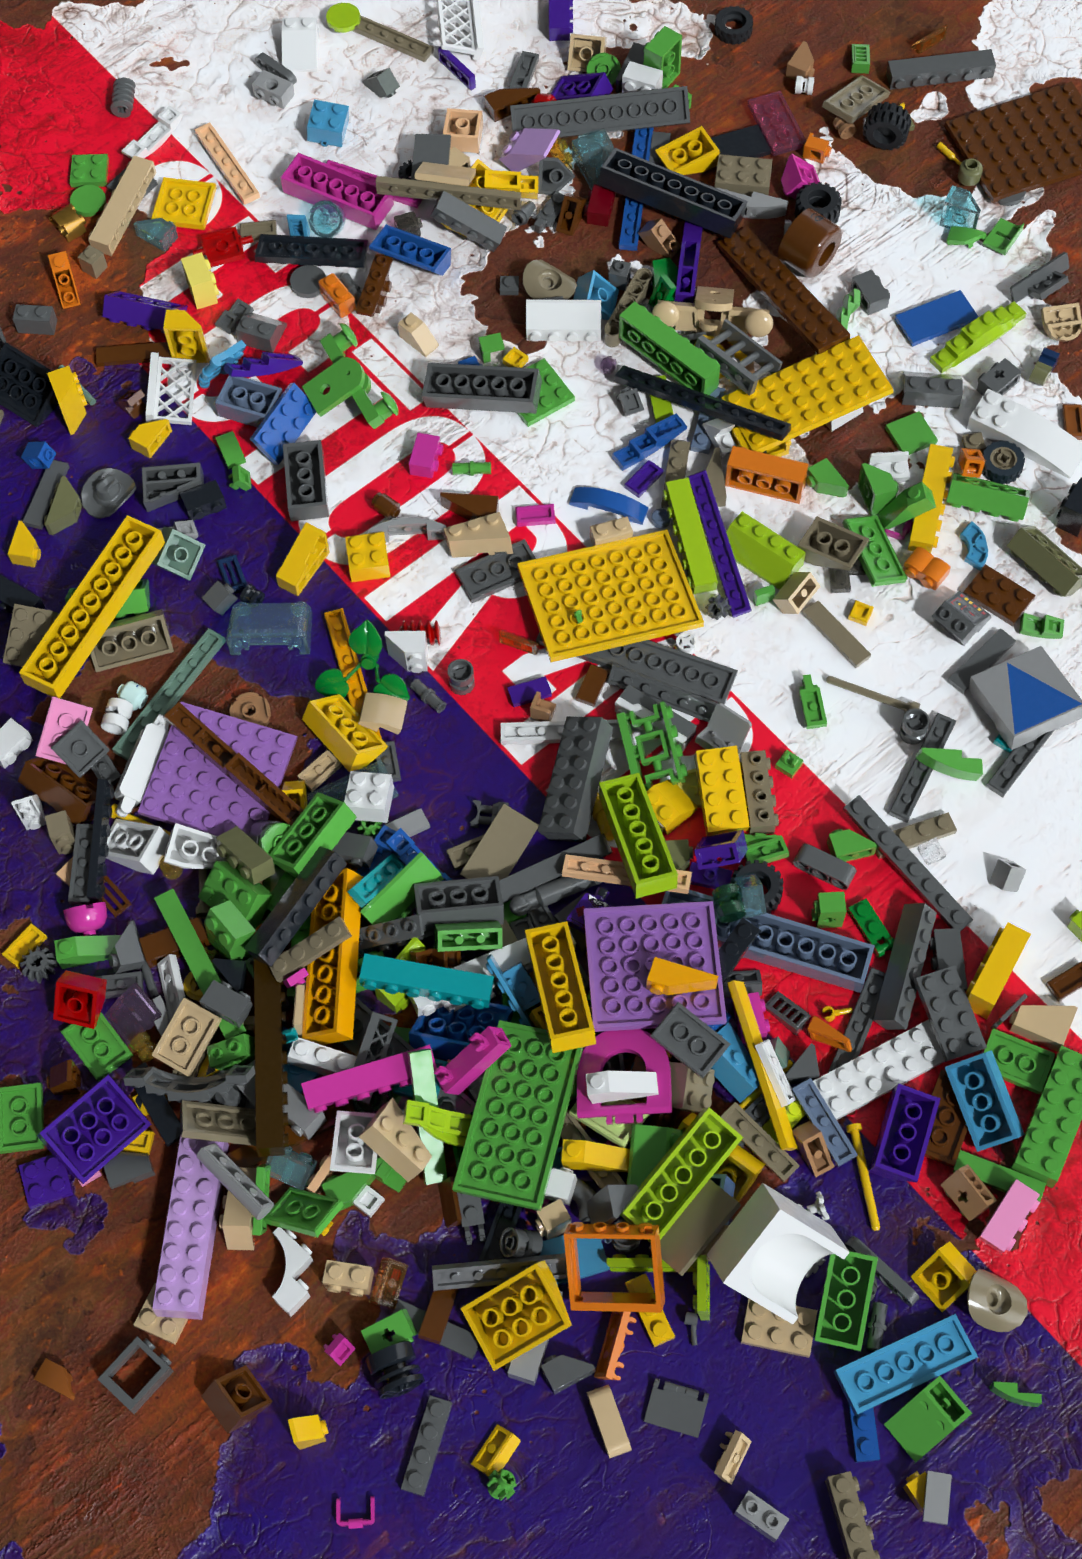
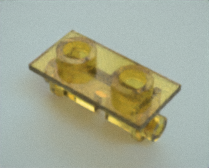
[550,136,573,170]

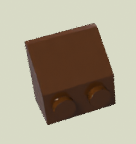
[201,1365,273,1434]

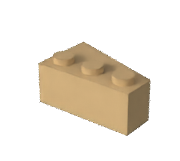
[443,512,513,558]
[359,1098,432,1182]
[219,1167,257,1250]

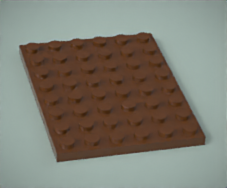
[944,81,1082,203]

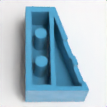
[711,1022,760,1103]

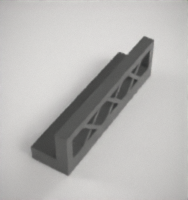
[350,1012,398,1104]

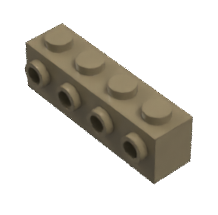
[739,750,779,835]
[825,1471,880,1559]

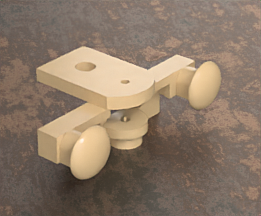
[651,286,773,337]

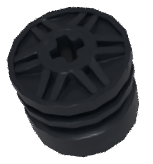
[366,1341,425,1399]

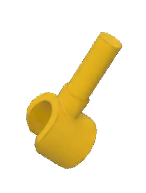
[822,1006,853,1022]

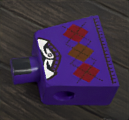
[565,887,613,934]

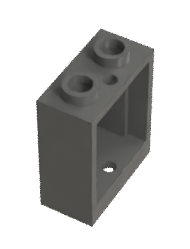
[98,1337,174,1414]

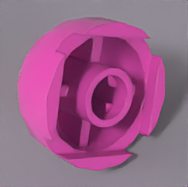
[63,902,107,936]

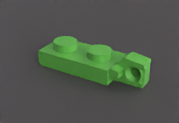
[799,674,827,729]

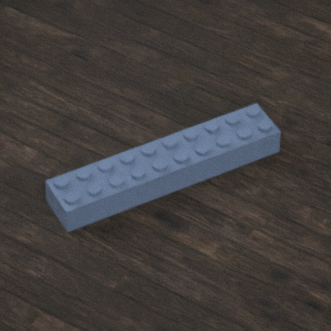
[662,890,875,993]

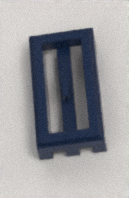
[217,554,247,593]

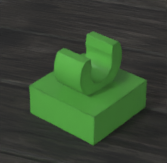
[228,465,252,491]
[775,750,804,779]

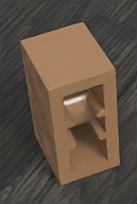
[941,1164,997,1221]

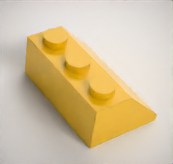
[163,309,210,363]
[47,366,87,435]

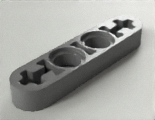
[844,1236,919,1307]

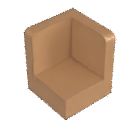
[530,691,556,722]

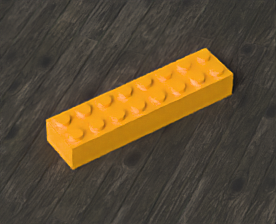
[302,868,363,1045]

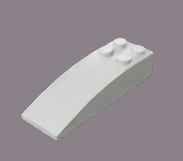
[967,389,1082,479]

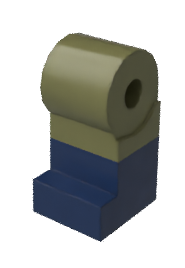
[1029,347,1060,386]

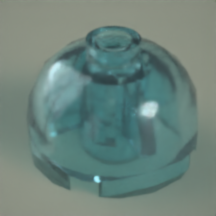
[308,200,346,238]

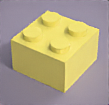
[181,252,219,310]

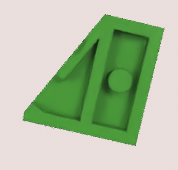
[744,833,789,864]

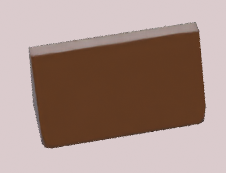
[439,1176,462,1228]

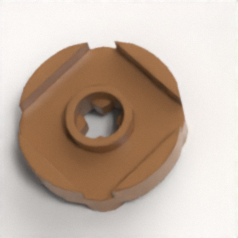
[230,692,271,727]

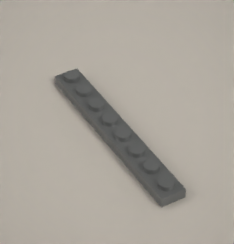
[843,795,973,932]

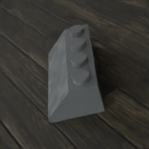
[414,876,504,931]

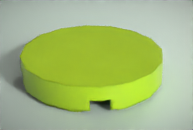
[326,3,361,33]

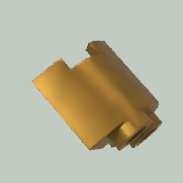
[49,203,87,243]

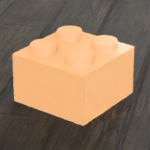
[443,108,483,153]

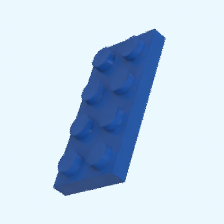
[250,383,316,465]

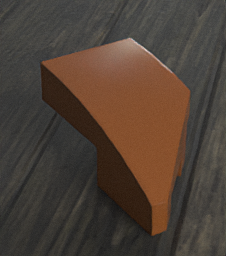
[34,1358,75,1400]

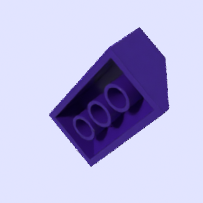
[102,291,188,333]
[868,1083,940,1182]

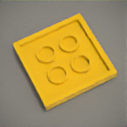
[151,177,217,230]

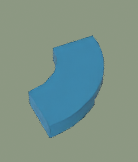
[959,521,988,571]

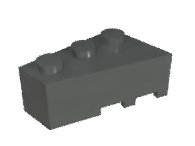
[142,463,204,512]

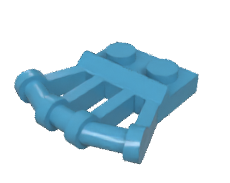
[198,340,246,389]

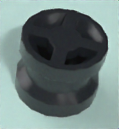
[240,584,265,609]

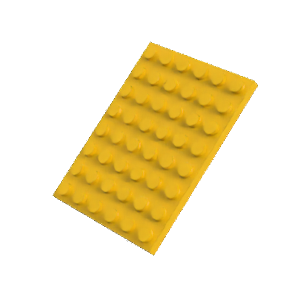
[517,530,704,663]

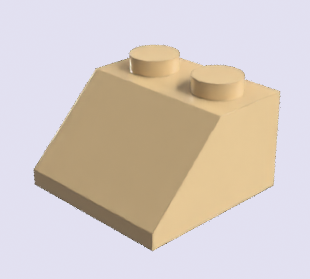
[567,34,607,72]

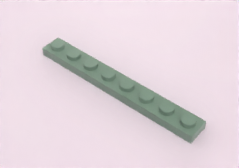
[112,628,226,761]

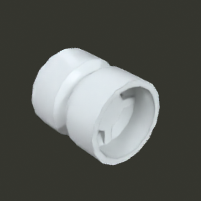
[100,698,133,735]

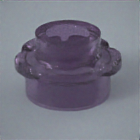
[601,356,617,374]

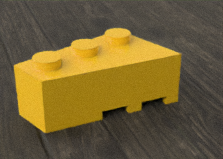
[276,522,330,596]

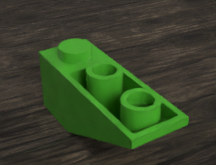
[321,1156,384,1211]

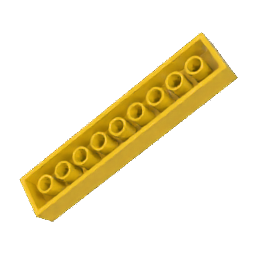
[19,515,165,699]

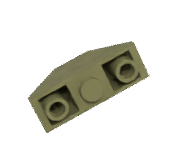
[44,476,82,535]

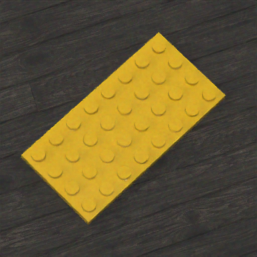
[721,335,893,452]

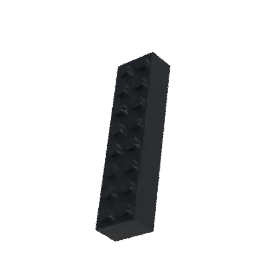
[598,148,748,239]

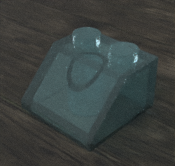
[939,185,981,229]

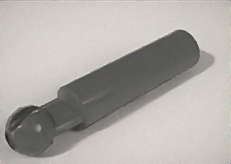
[509,877,603,916]

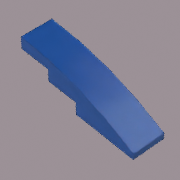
[612,413,687,471]

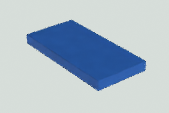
[895,290,979,347]

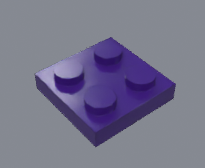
[19,1154,74,1209]

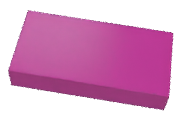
[515,504,556,527]

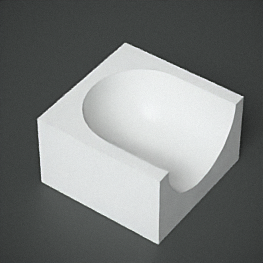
[707,1183,850,1324]

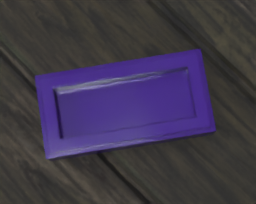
[624,460,664,498]
[507,676,552,707]

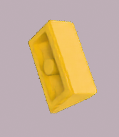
[471,1424,520,1476]

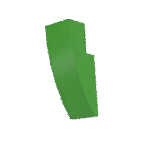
[915,748,983,781]

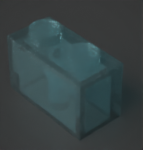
[266,1146,318,1191]

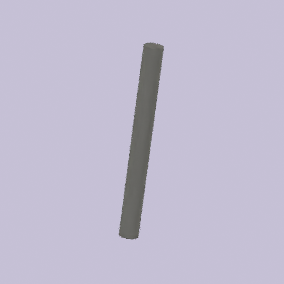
[126,920,159,999]

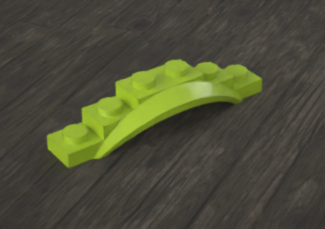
[929,301,1027,374]
[403,1100,473,1148]

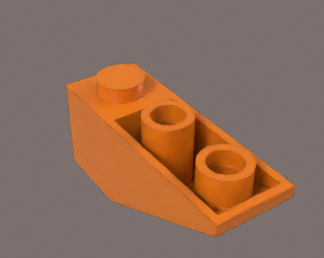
[48,251,81,309]

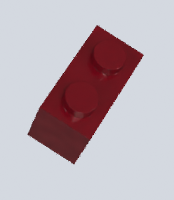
[584,184,615,227]

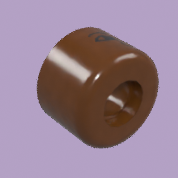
[778,208,842,278]

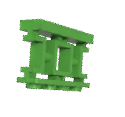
[616,701,688,791]

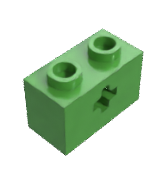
[811,892,846,928]
[207,1034,255,1070]
[361,1309,418,1354]

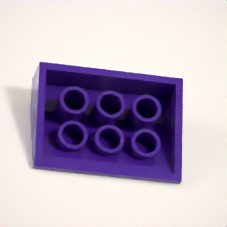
[37,1074,152,1184]

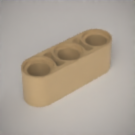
[586,1384,632,1459]

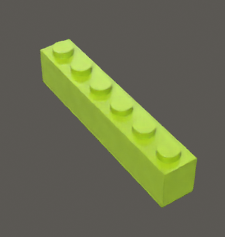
[662,477,718,595]

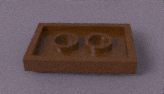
[963,564,1036,627]

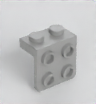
[695,703,752,754]

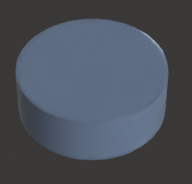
[651,509,671,529]

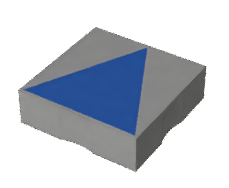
[969,646,1082,750]

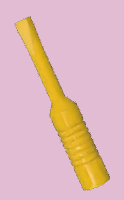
[936,142,961,166]

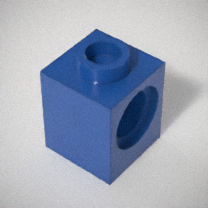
[21,441,56,469]

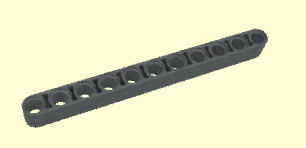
[404,833,613,948]

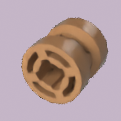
[833,116,856,139]

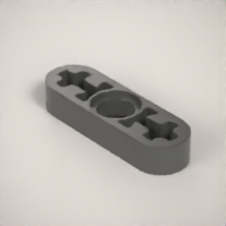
[255,52,297,85]

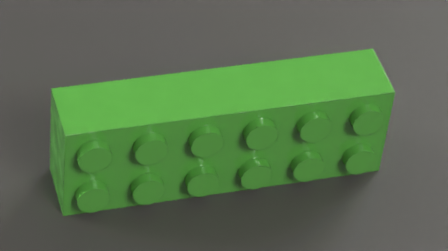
[619,301,720,395]
[1010,1046,1082,1188]

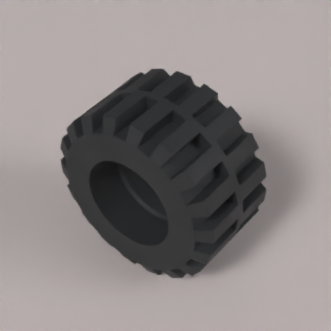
[863,102,911,150]
[794,182,842,224]
[729,860,784,914]

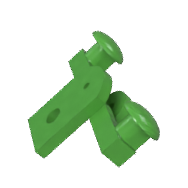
[302,323,399,429]

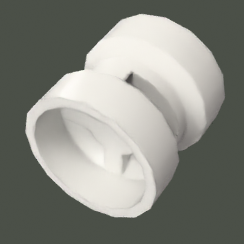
[795,76,814,95]

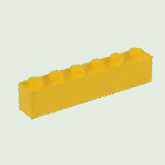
[907,444,955,553]

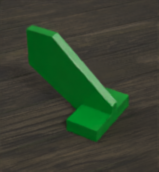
[648,257,678,307]

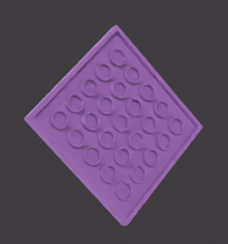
[138,702,297,836]
[584,901,727,1032]

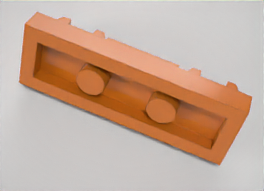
[594,1311,637,1380]

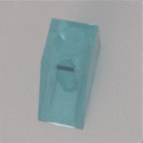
[134,218,178,252]

